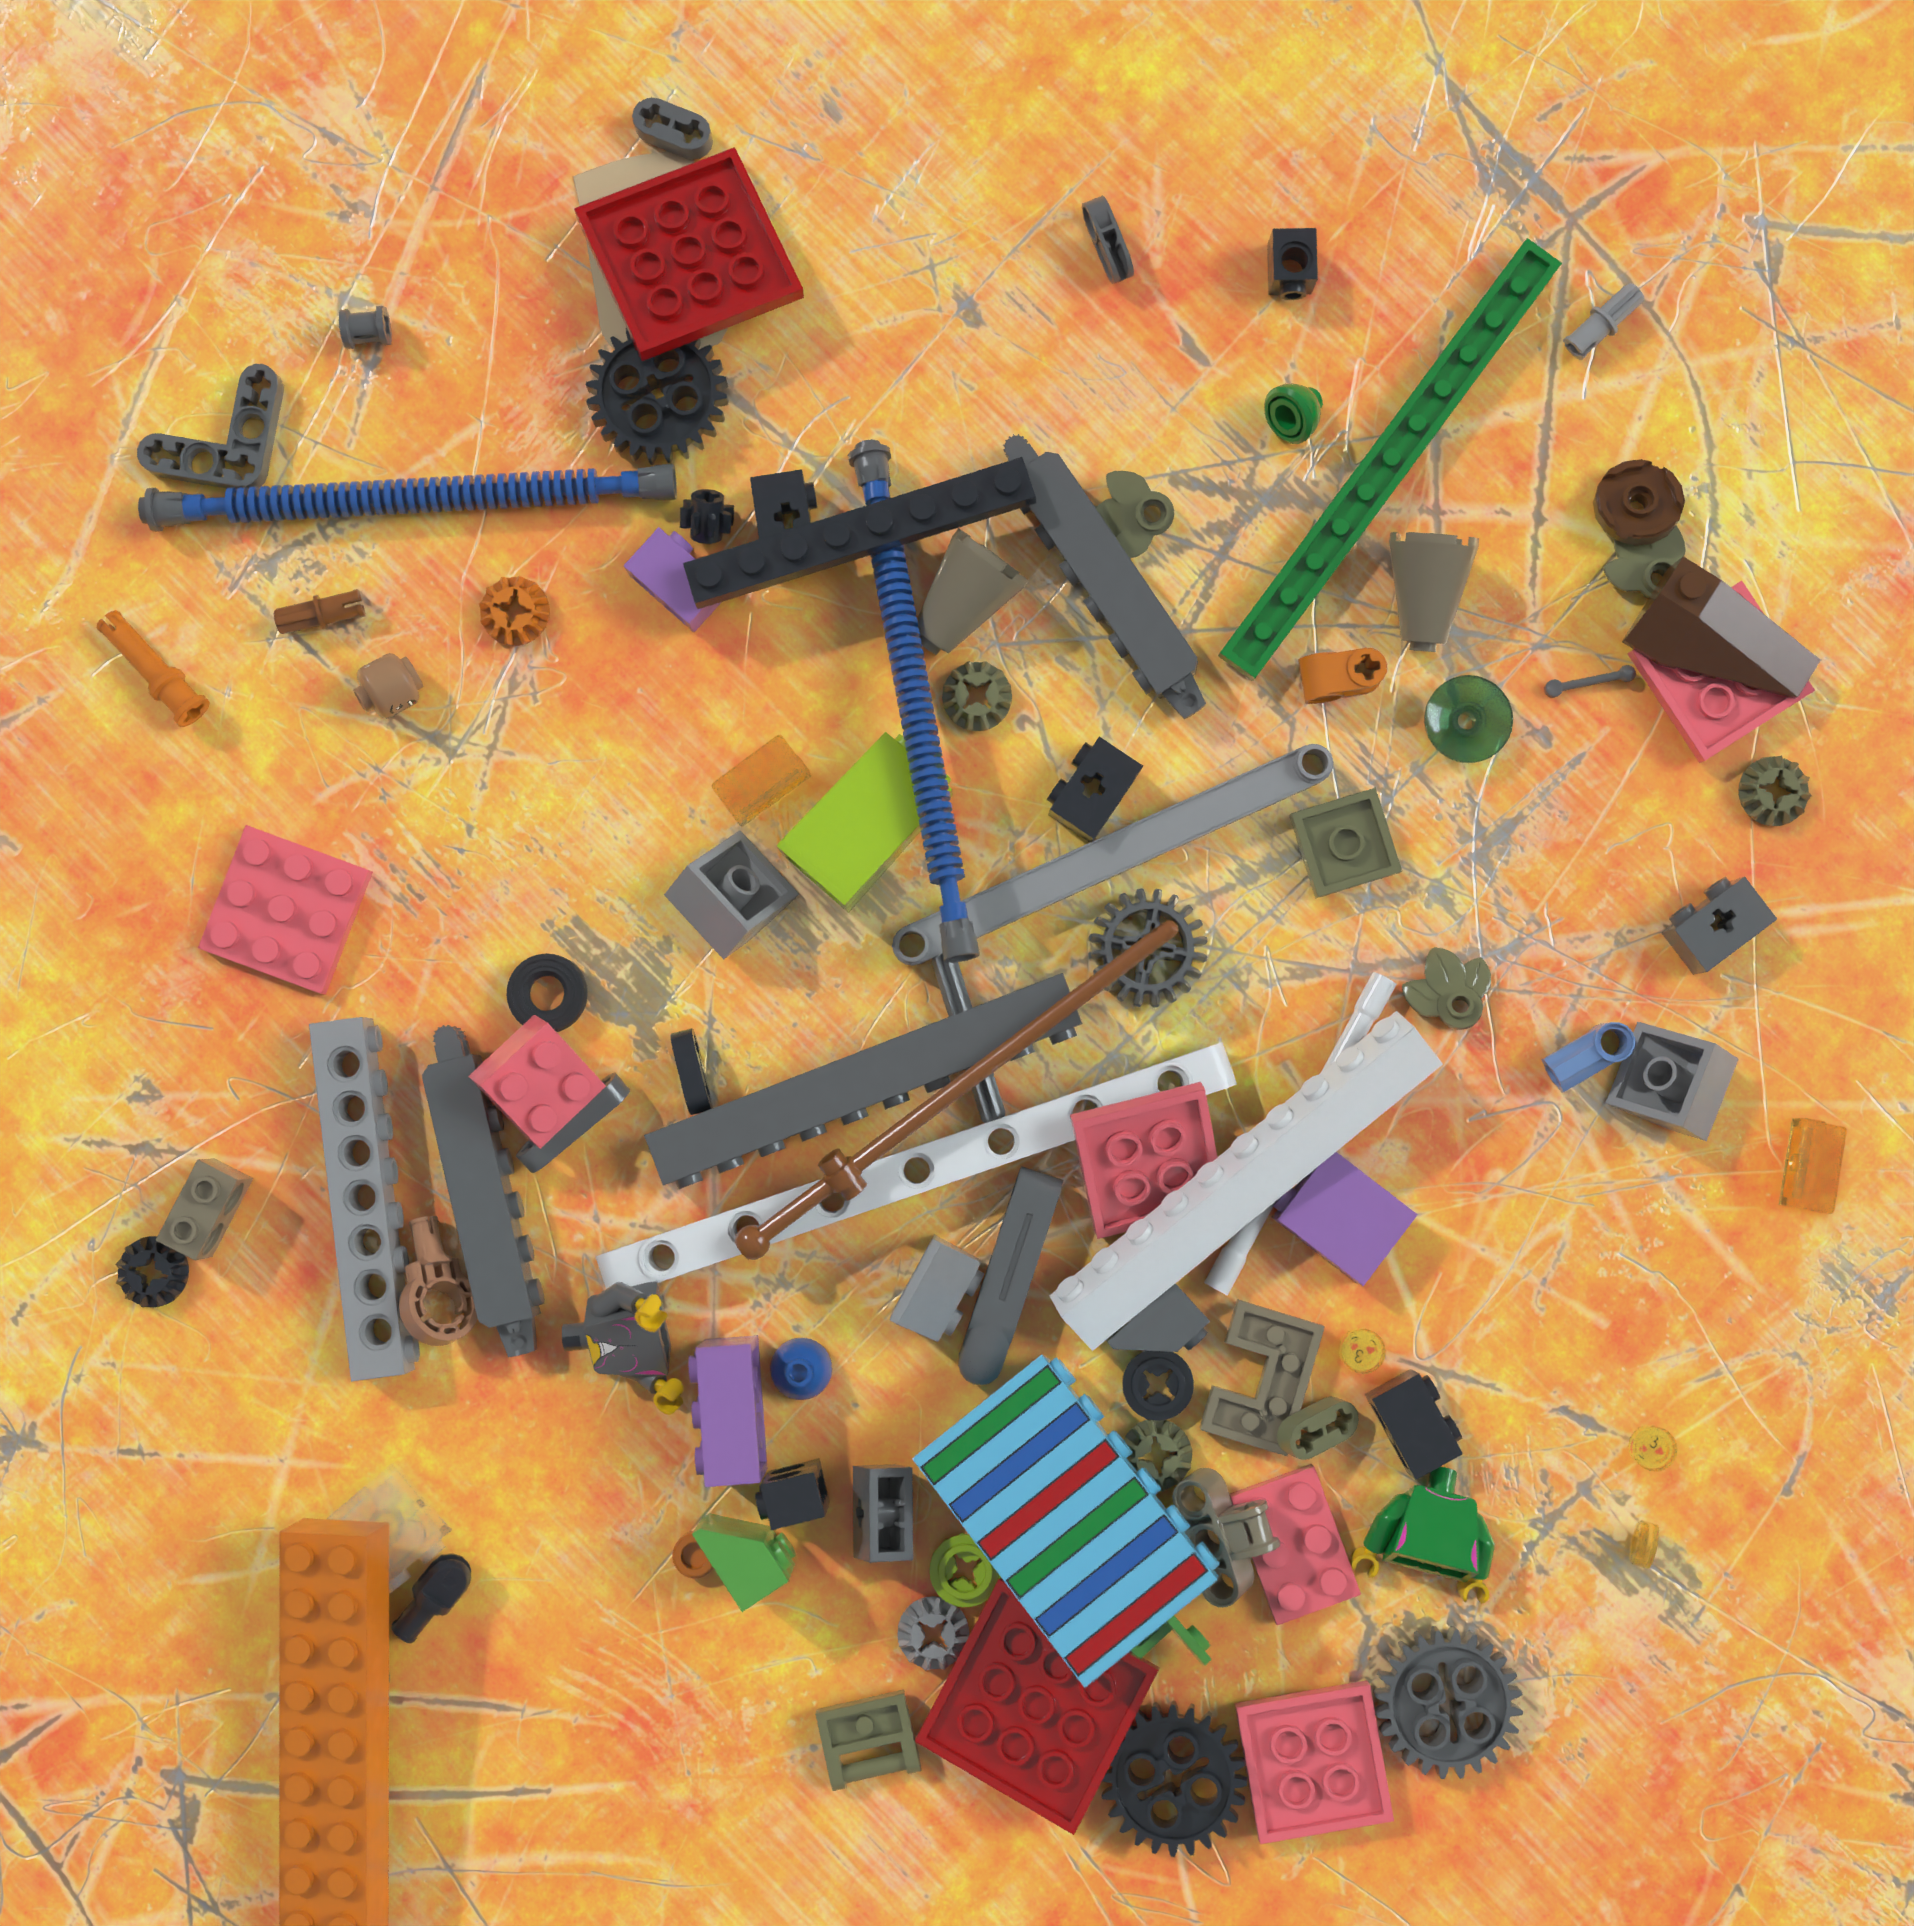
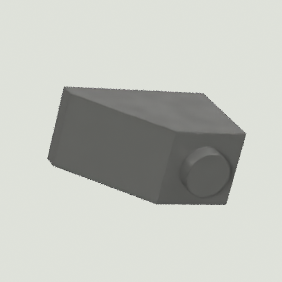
[1106,1283,1210,1352]

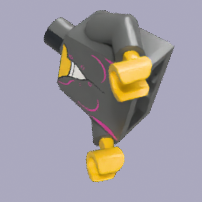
[562,1281,683,1415]

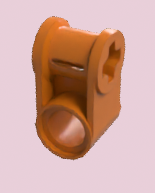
[1298,648,1387,704]

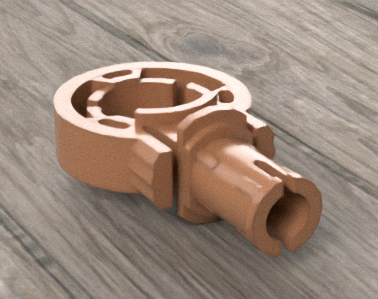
[399,1216,478,1346]

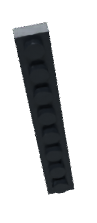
[683,457,1036,609]

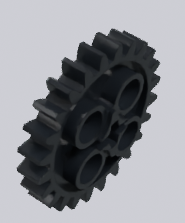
[586,328,729,465]
[1101,1701,1247,1857]

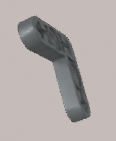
[137,364,284,489]

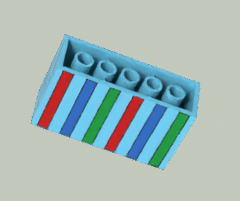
[912,1354,1220,1687]

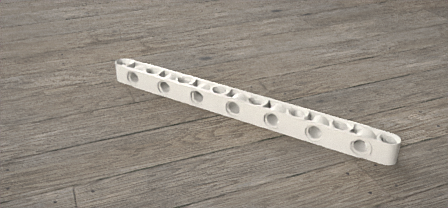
[595,1042,1237,1289]

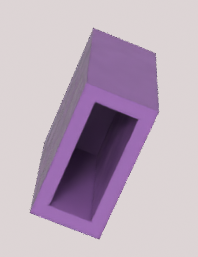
[1272,1152,1418,1286]

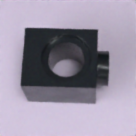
[1267,228,1318,300]

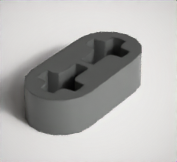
[632,97,713,160]

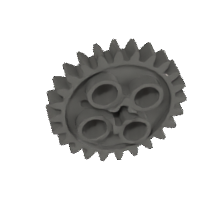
[1373,1626,1523,1779]

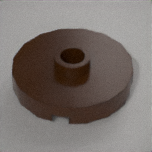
[1593,459,1685,546]

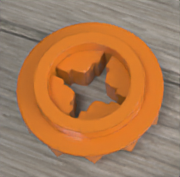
[479,575,550,646]

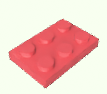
[1229,1464,1361,1625]

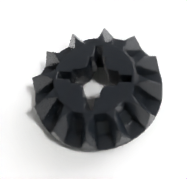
[115,1236,189,1307]
[1122,1351,1194,1421]

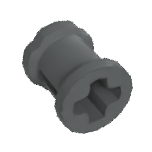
[339,306,392,350]

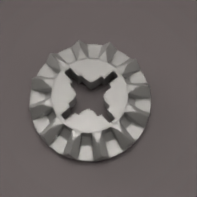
[897,1596,969,1671]

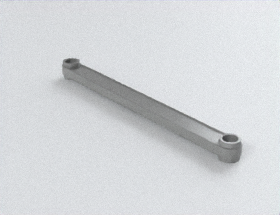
[892,744,1334,966]

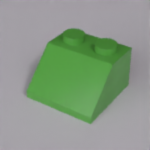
[692,1513,796,1612]

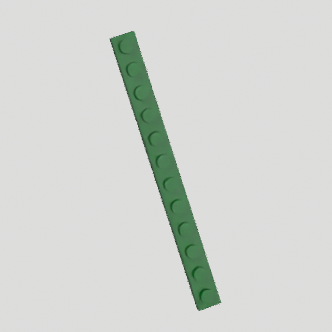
[1218,238,1562,681]

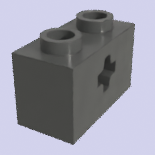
[1661,876,1777,975]
[853,1464,913,1563]

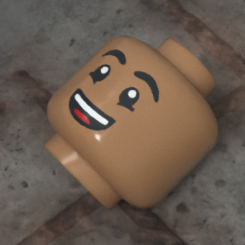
[353,653,423,719]

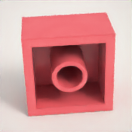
[468,1015,606,1149]

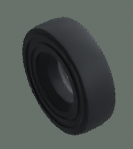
[506,953,588,1032]

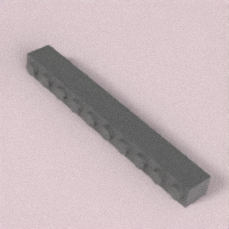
[644,973,1083,1190]

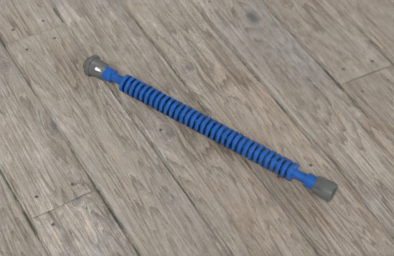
[848,439,980,963]
[138,464,677,532]

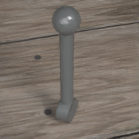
[1544,665,1636,698]

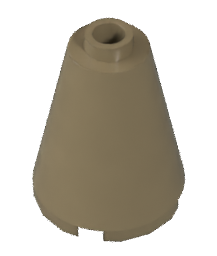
[917,528,1028,655]
[1389,532,1479,652]

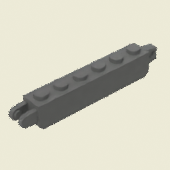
[1003,434,1206,720]
[422,1025,545,1357]

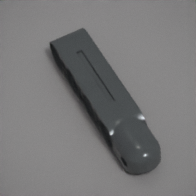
[958,1166,1063,1386]

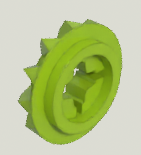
[929,1533,1001,1607]

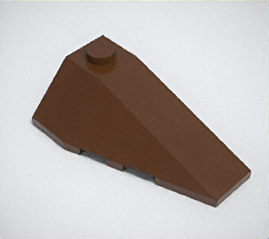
[1622,556,1821,698]

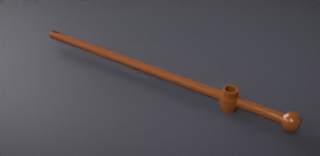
[735,920,1178,1260]

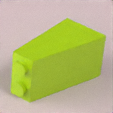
[777,732,953,913]

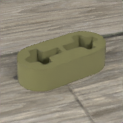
[1277,1396,1359,1460]

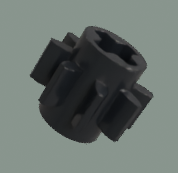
[680,489,734,544]

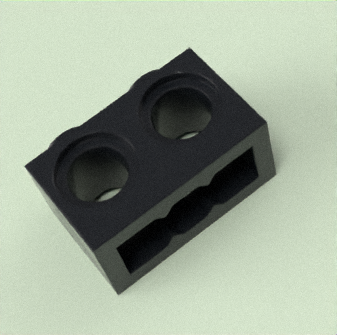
[755,1458,830,1530]

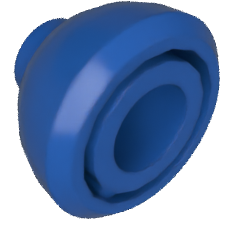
[770,1337,832,1400]

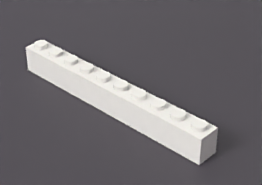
[1049,1011,1443,1351]

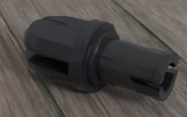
[391,1553,471,1643]

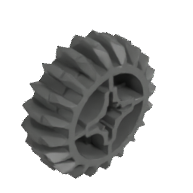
[1088,888,1208,1008]

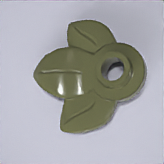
[1095,471,1174,558]
[1603,525,1686,599]
[1402,947,1491,1030]

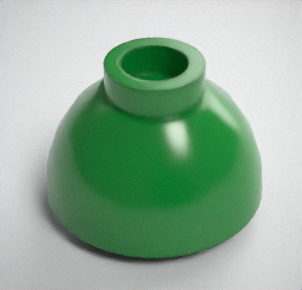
[1264,383,1323,444]

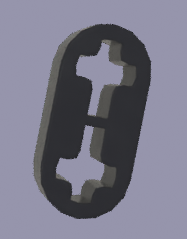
[670,1028,713,1115]

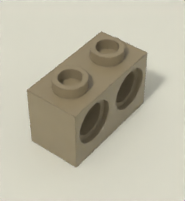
[156,1158,254,1261]

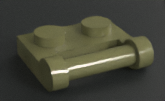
[815,1689,922,1791]

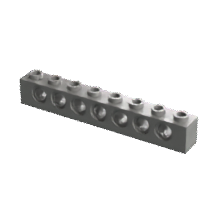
[309,1017,420,1382]

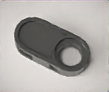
[1082,195,1134,284]

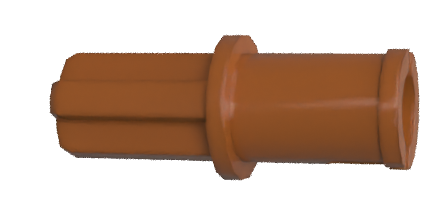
[274,589,366,634]

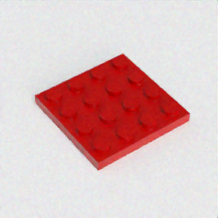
[574,147,804,361]
[914,1577,1160,1835]

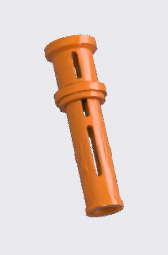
[96,610,210,727]

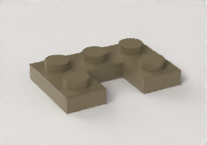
[1199,1299,1325,1456]

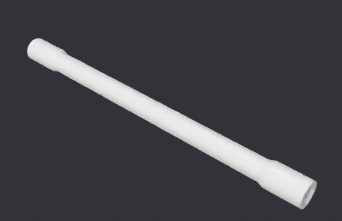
[1204,972,1397,1296]

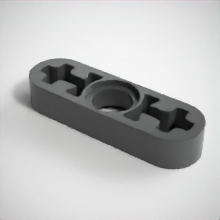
[516,1073,630,1173]

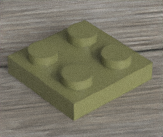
[1289,787,1402,899]

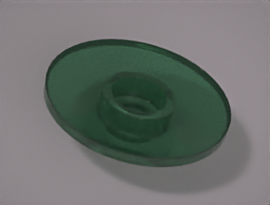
[1424,675,1513,763]

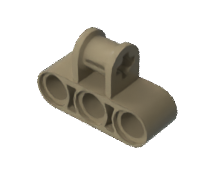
[1172,1468,1281,1608]

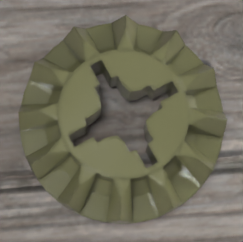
[942,661,1012,731]
[1738,756,1812,826]
[1124,1419,1193,1492]

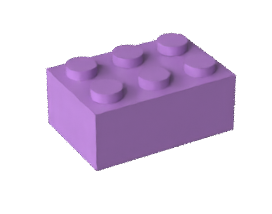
[689,1335,768,1487]

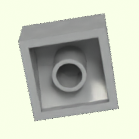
[664,830,799,960]
[1606,1022,1739,1142]
[889,1234,985,1342]

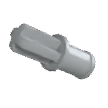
[1563,283,1644,360]

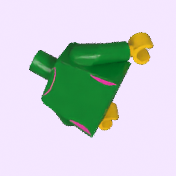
[1351,1466,1495,1604]

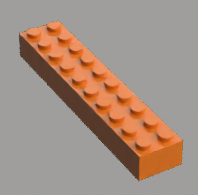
[279,1518,389,1926]

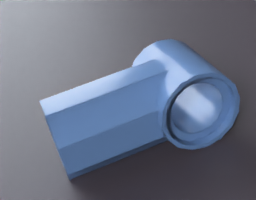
[1541,1022,1635,1093]

